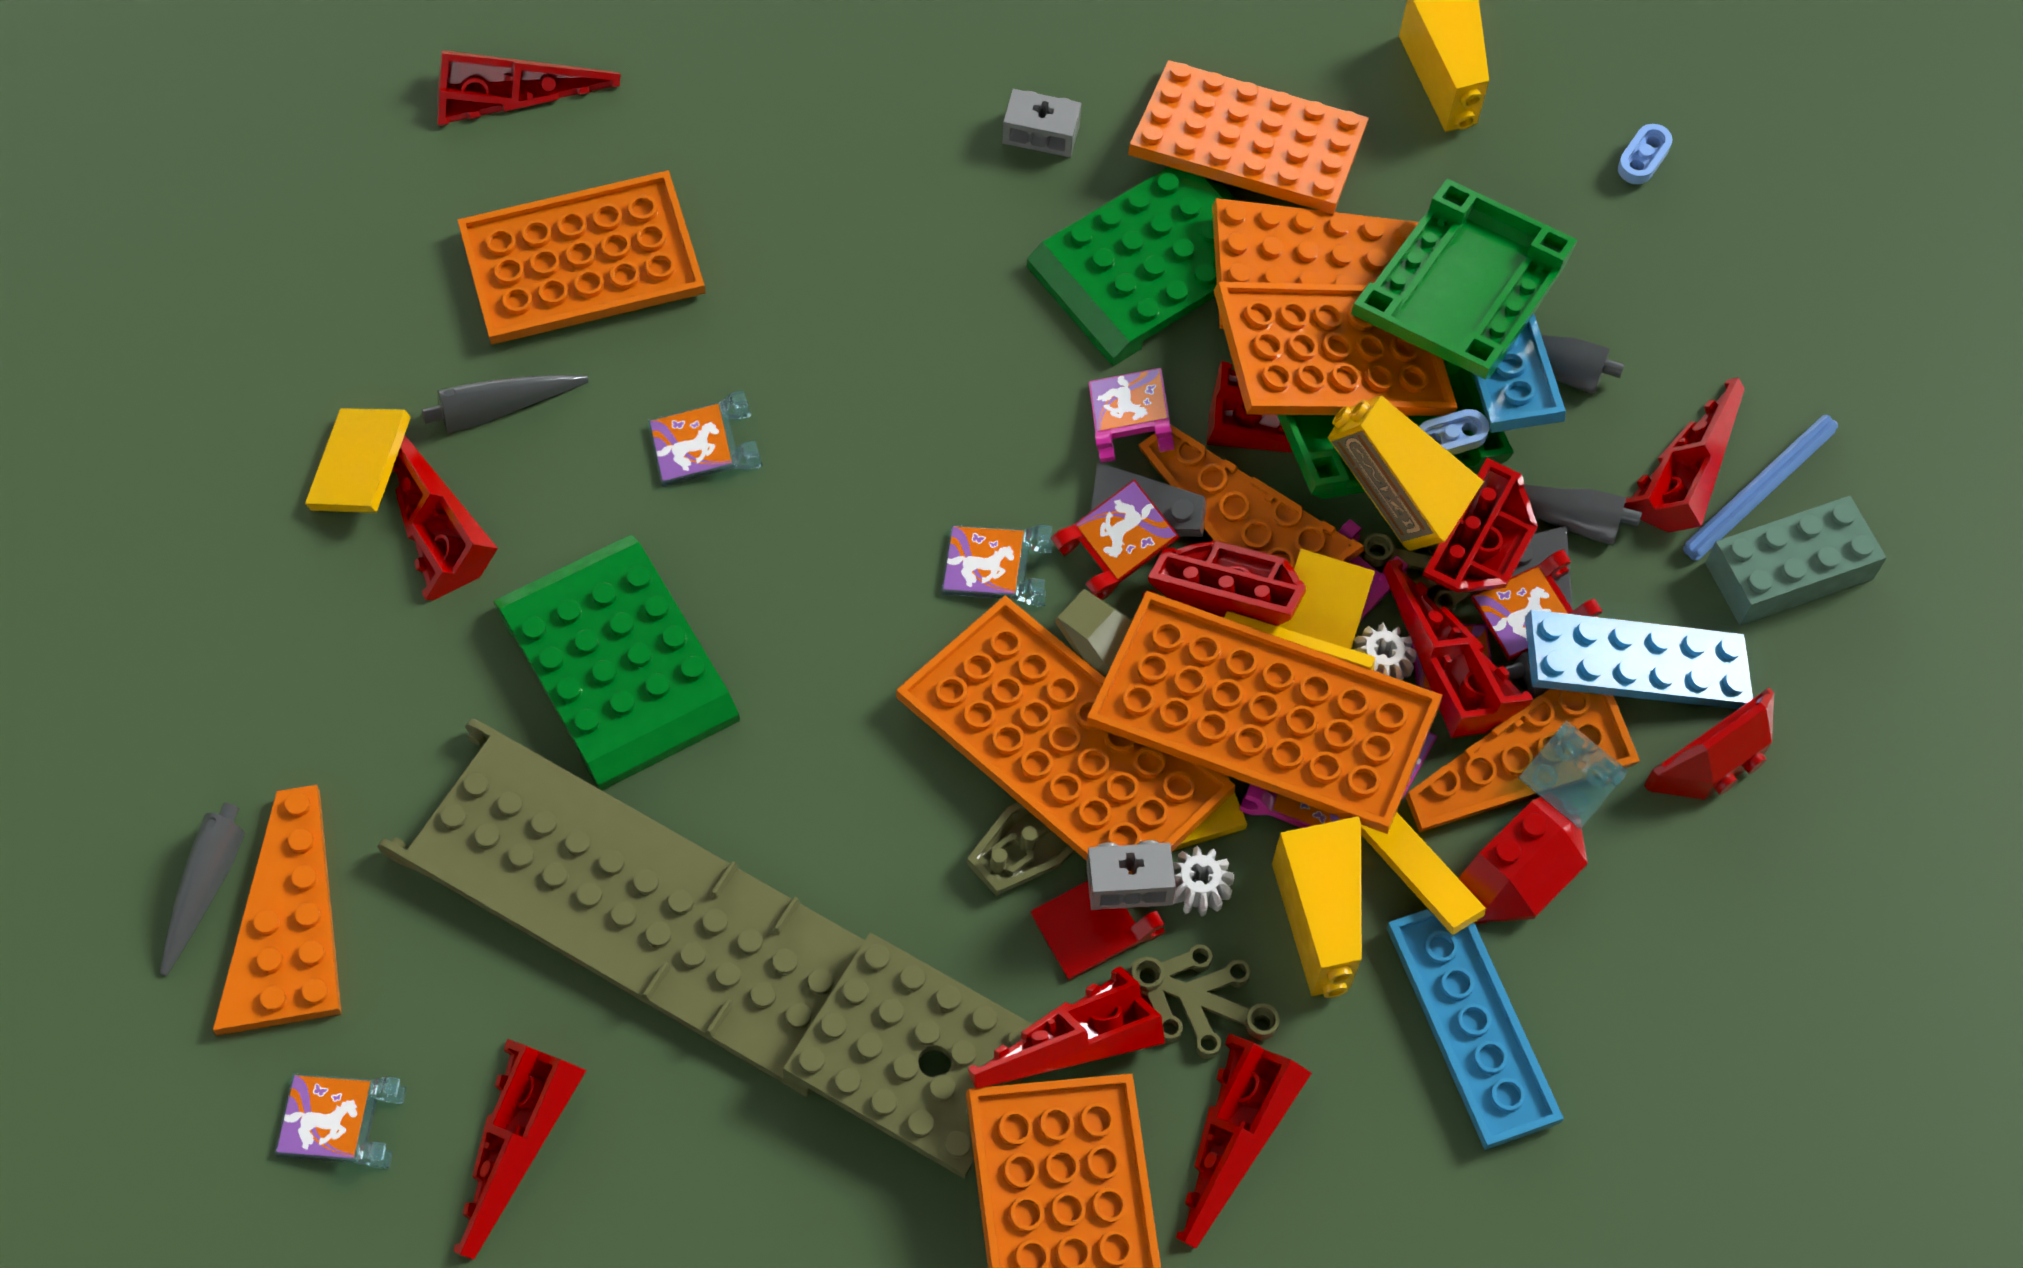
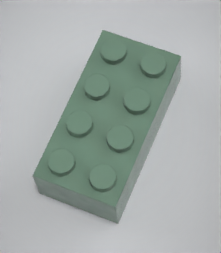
[1705,496,1887,626]

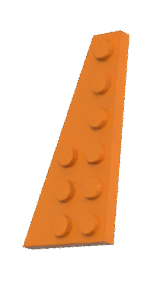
[1138,424,1365,569]
[1405,689,1640,833]
[213,785,342,1036]

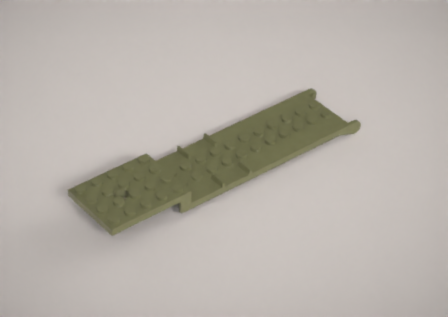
[377,719,1032,1179]

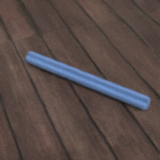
[1683,415,1838,561]

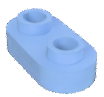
[1618,124,1672,184]
[1419,409,1489,455]

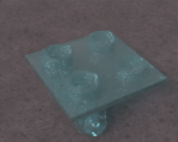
[1518,720,1628,829]

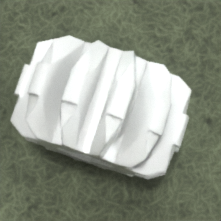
[1352,622,1417,681]
[1173,845,1234,917]

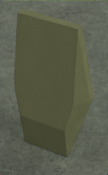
[1055,589,1132,678]
[966,802,1075,896]

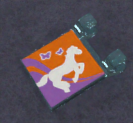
[648,391,763,487]
[941,525,1053,607]
[274,1073,407,1169]

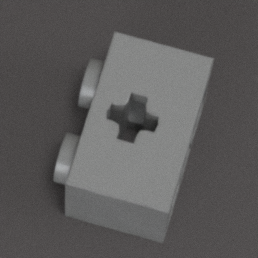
[1002,89,1082,157]
[1086,840,1176,910]

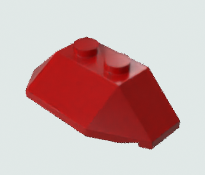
[1422,458,1538,593]
[1148,541,1306,626]
[1644,687,1774,800]
[1458,792,1588,924]

